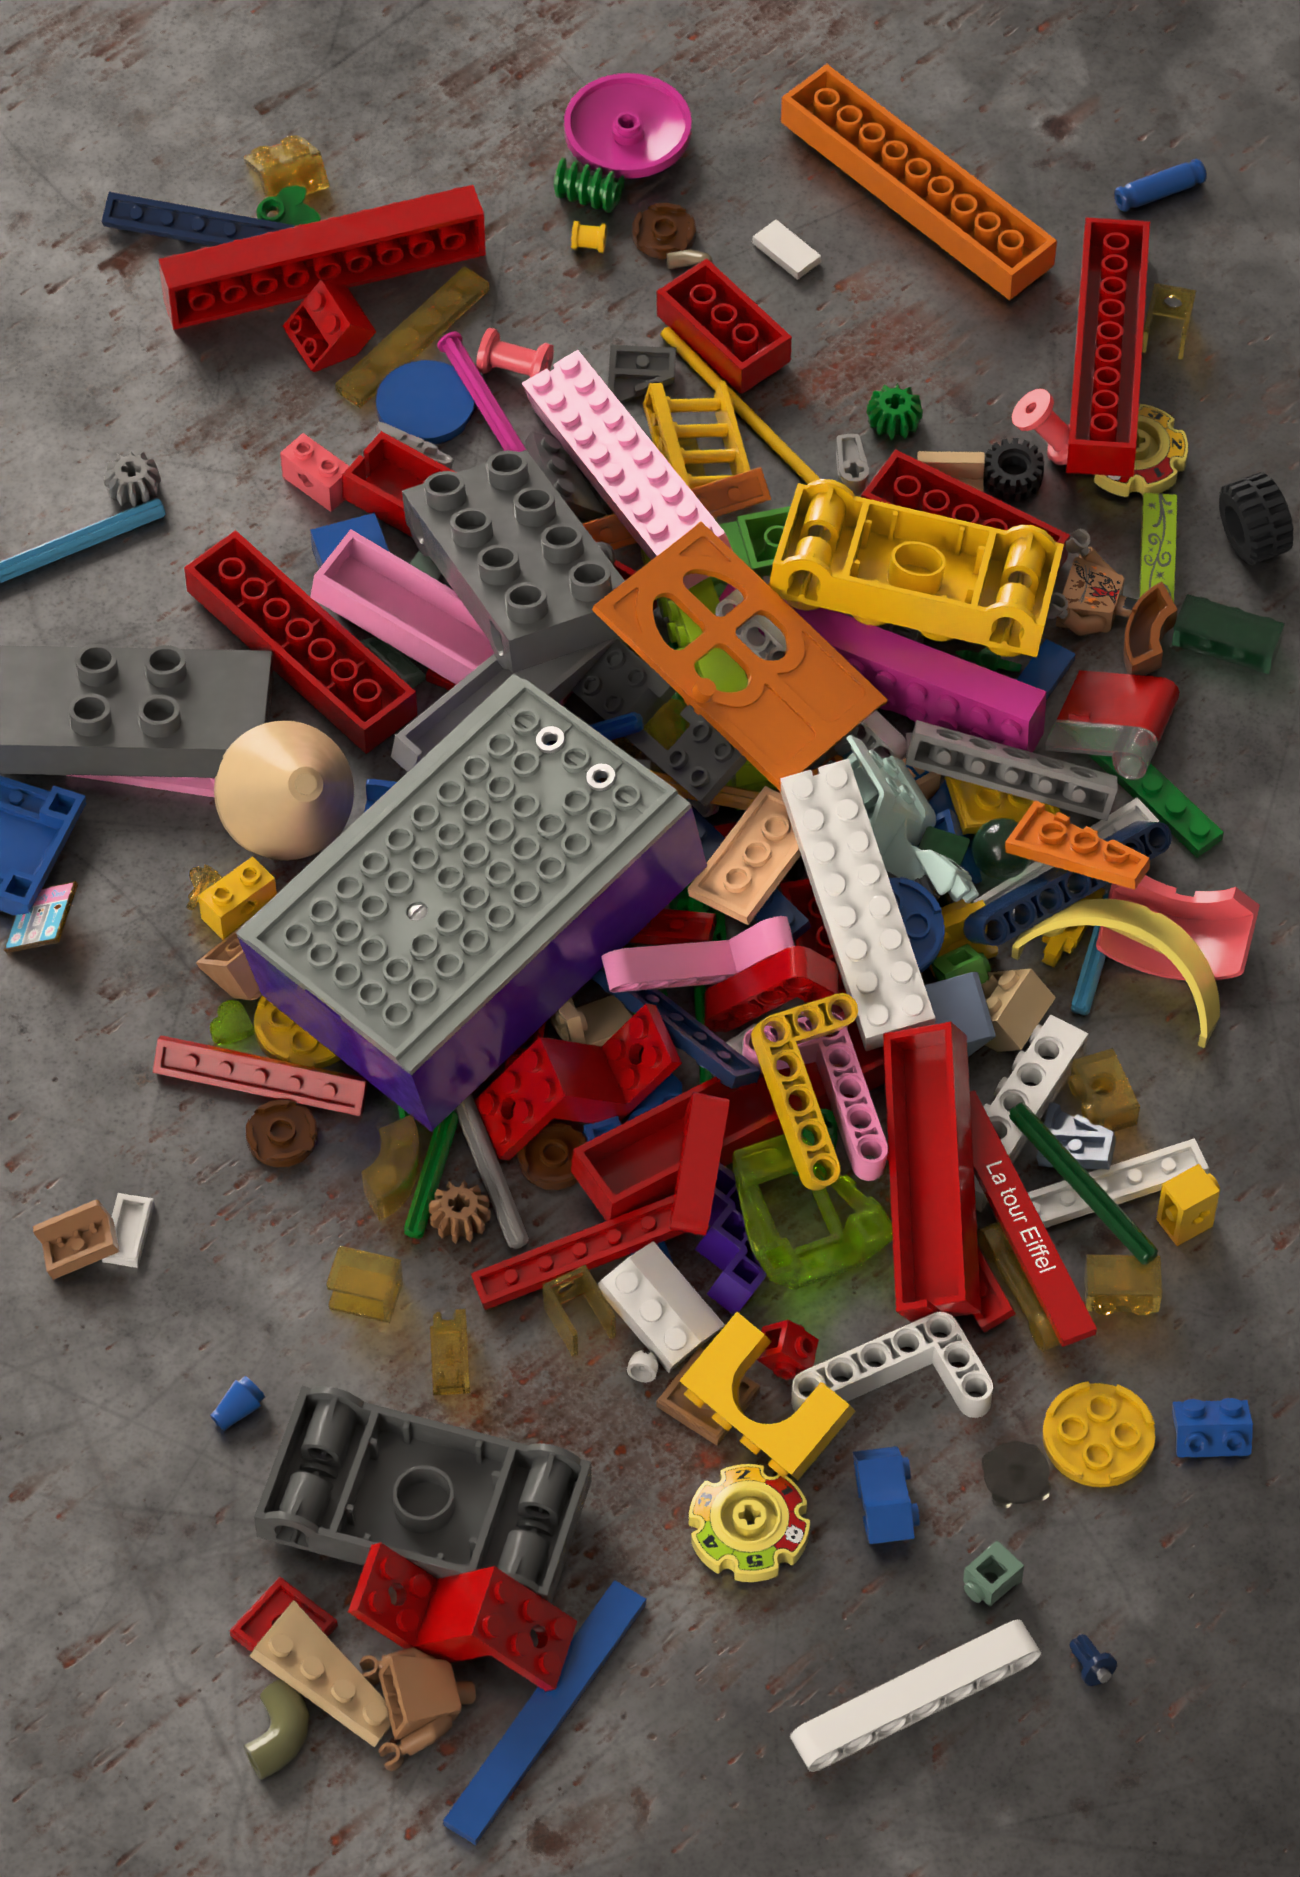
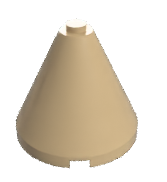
[214,721,354,861]

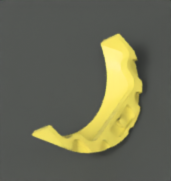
[1011,899,1220,1048]

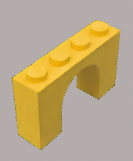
[679,1312,856,1480]

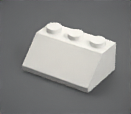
[597,1241,725,1373]

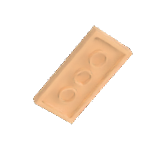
[687,786,801,925]

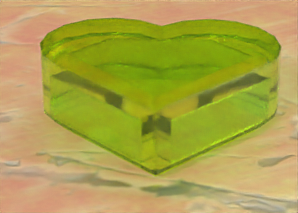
[210,1000,255,1045]

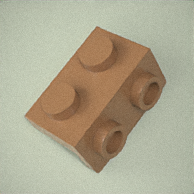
[33,1200,119,1280]

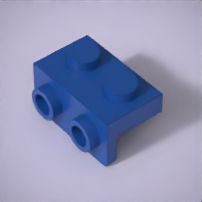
[1172,1398,1253,1457]

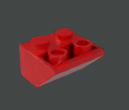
[283,280,376,372]

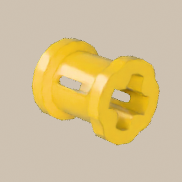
[571,221,607,253]

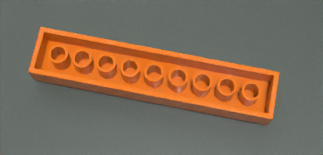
[781,64,1057,300]

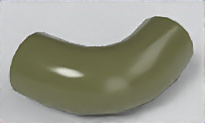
[244,1679,309,1780]

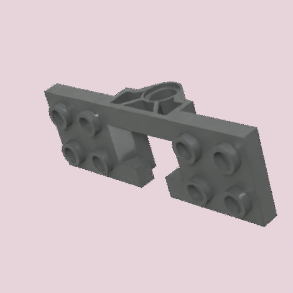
[571,639,747,807]

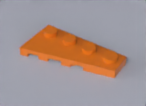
[1005,800,1150,890]

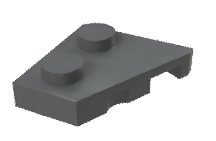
[608,345,676,403]

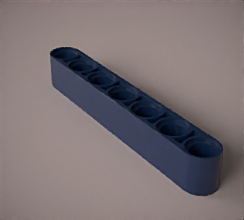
[963,821,1172,946]

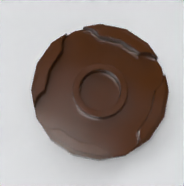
[632,203,696,259]
[246,1099,318,1167]
[518,1122,587,1190]

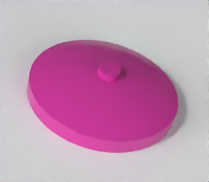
[564,73,692,179]

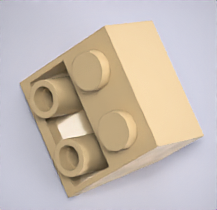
[981,968,1056,1052]

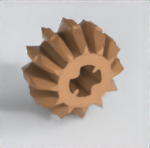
[429,1180,491,1244]

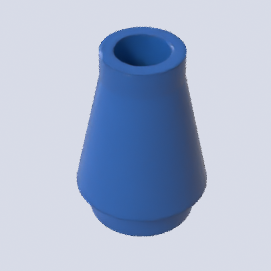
[210,1376,265,1431]

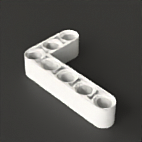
[791,1312,993,1418]

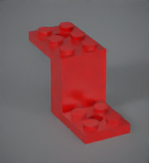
[474,1004,682,1160]
[348,1542,578,1691]

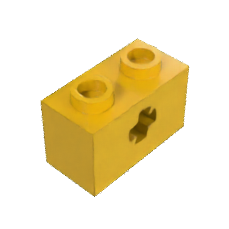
[198,856,277,940]
[1156,1164,1220,1246]

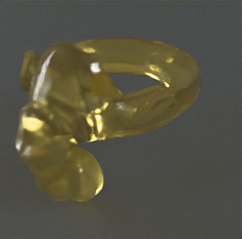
[186,864,223,911]

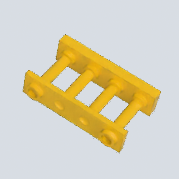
[643,381,750,489]

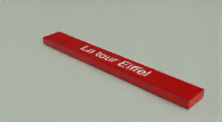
[970,1090,1097,1347]

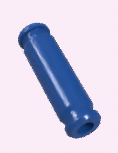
[1114,159,1207,212]

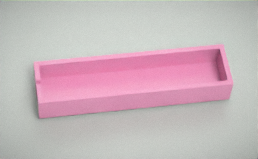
[310,529,573,706]

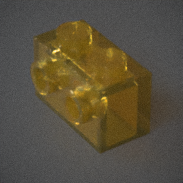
[1084,1255,1162,1315]

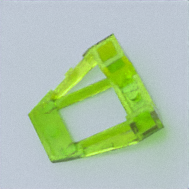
[732,1134,893,1290]

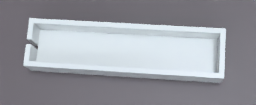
[780,759,935,1051]

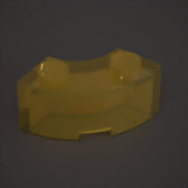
[362,1114,420,1221]

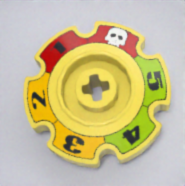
[1094,404,1188,497]
[689,1464,810,1582]

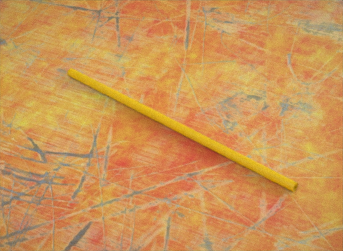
[660,327,820,484]

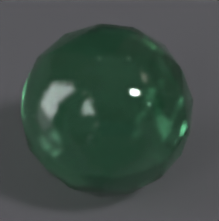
[971,818,1031,880]

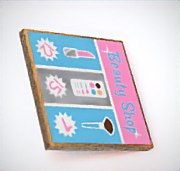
[4,881,78,953]

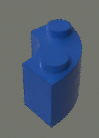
[853,1446,920,1544]

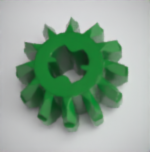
[866,383,923,440]

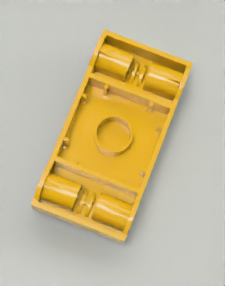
[769,479,1064,657]

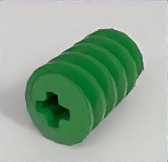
[553,157,624,213]

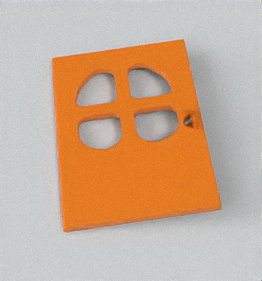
[592,521,888,792]

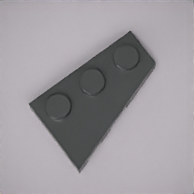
[525,431,607,521]

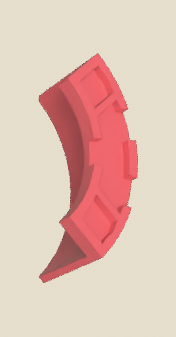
[1096,875,1260,981]

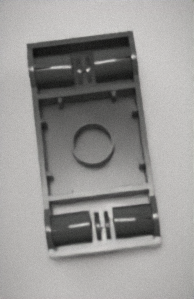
[402,450,625,673]
[254,1386,592,1604]

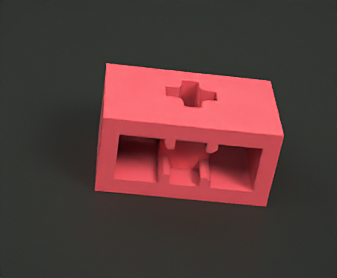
[280,433,349,512]

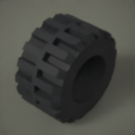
[1219,472,1294,565]

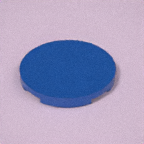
[376,360,475,445]
[889,877,945,973]

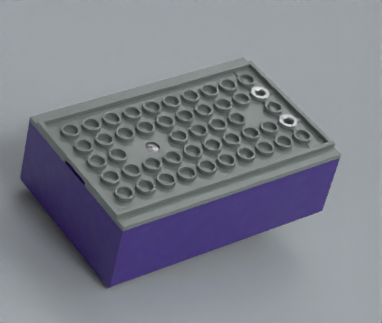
[236,674,707,1131]

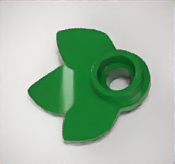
[256,186,321,226]

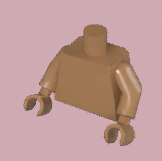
[359,1648,476,1771]

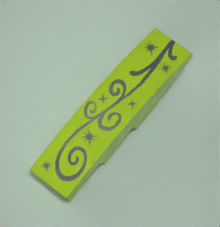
[1139,493,1177,602]

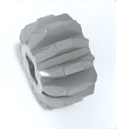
[104,450,161,507]

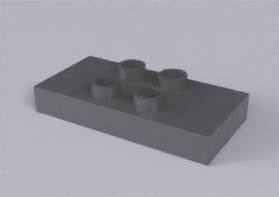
[0,644,274,778]

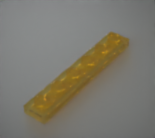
[335,266,489,408]

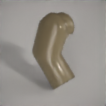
[666,249,713,269]

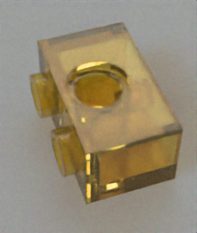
[1067,1048,1140,1132]

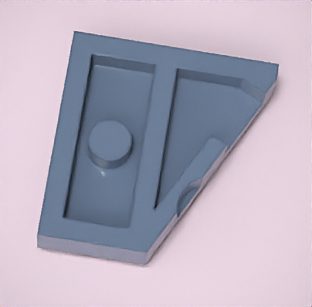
[1037,1102,1116,1170]

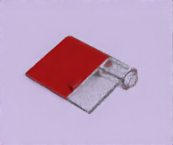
[1045,670,1180,780]

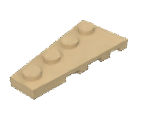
[250,1600,391,1747]

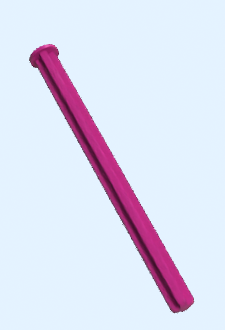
[437,332,526,452]

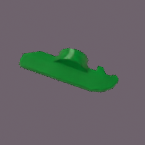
[956,648,1022,672]

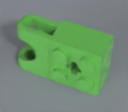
[711,506,791,599]

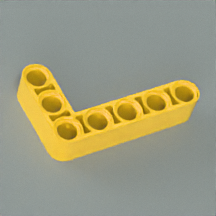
[751,993,858,1191]

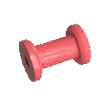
[476,328,554,378]
[1012,389,1070,465]

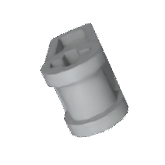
[836,434,869,497]

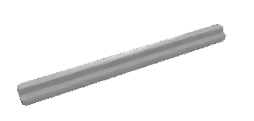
[455,1094,529,1249]

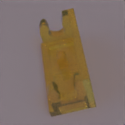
[430,1308,470,1395]

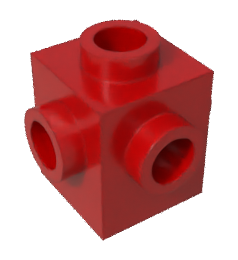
[757,1319,819,1379]

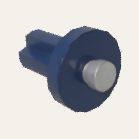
[1069,1634,1117,1686]

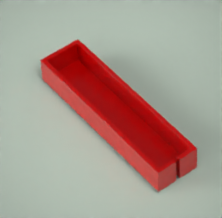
[883,1021,981,1323]

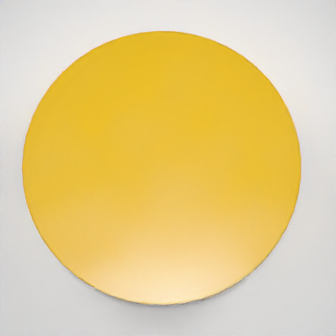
[254,995,341,1069]
[1043,1381,1155,1487]

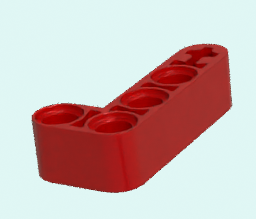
[704,946,839,1032]
[669,1092,729,1236]

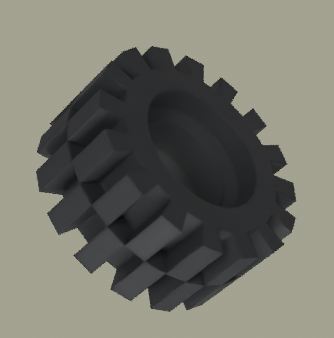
[983,438,1044,502]

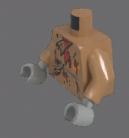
[1047,529,1138,636]

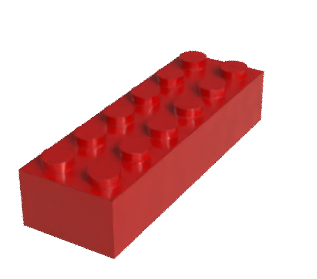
[861,449,1070,571]

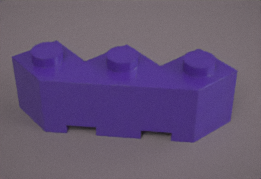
[695,1162,770,1315]

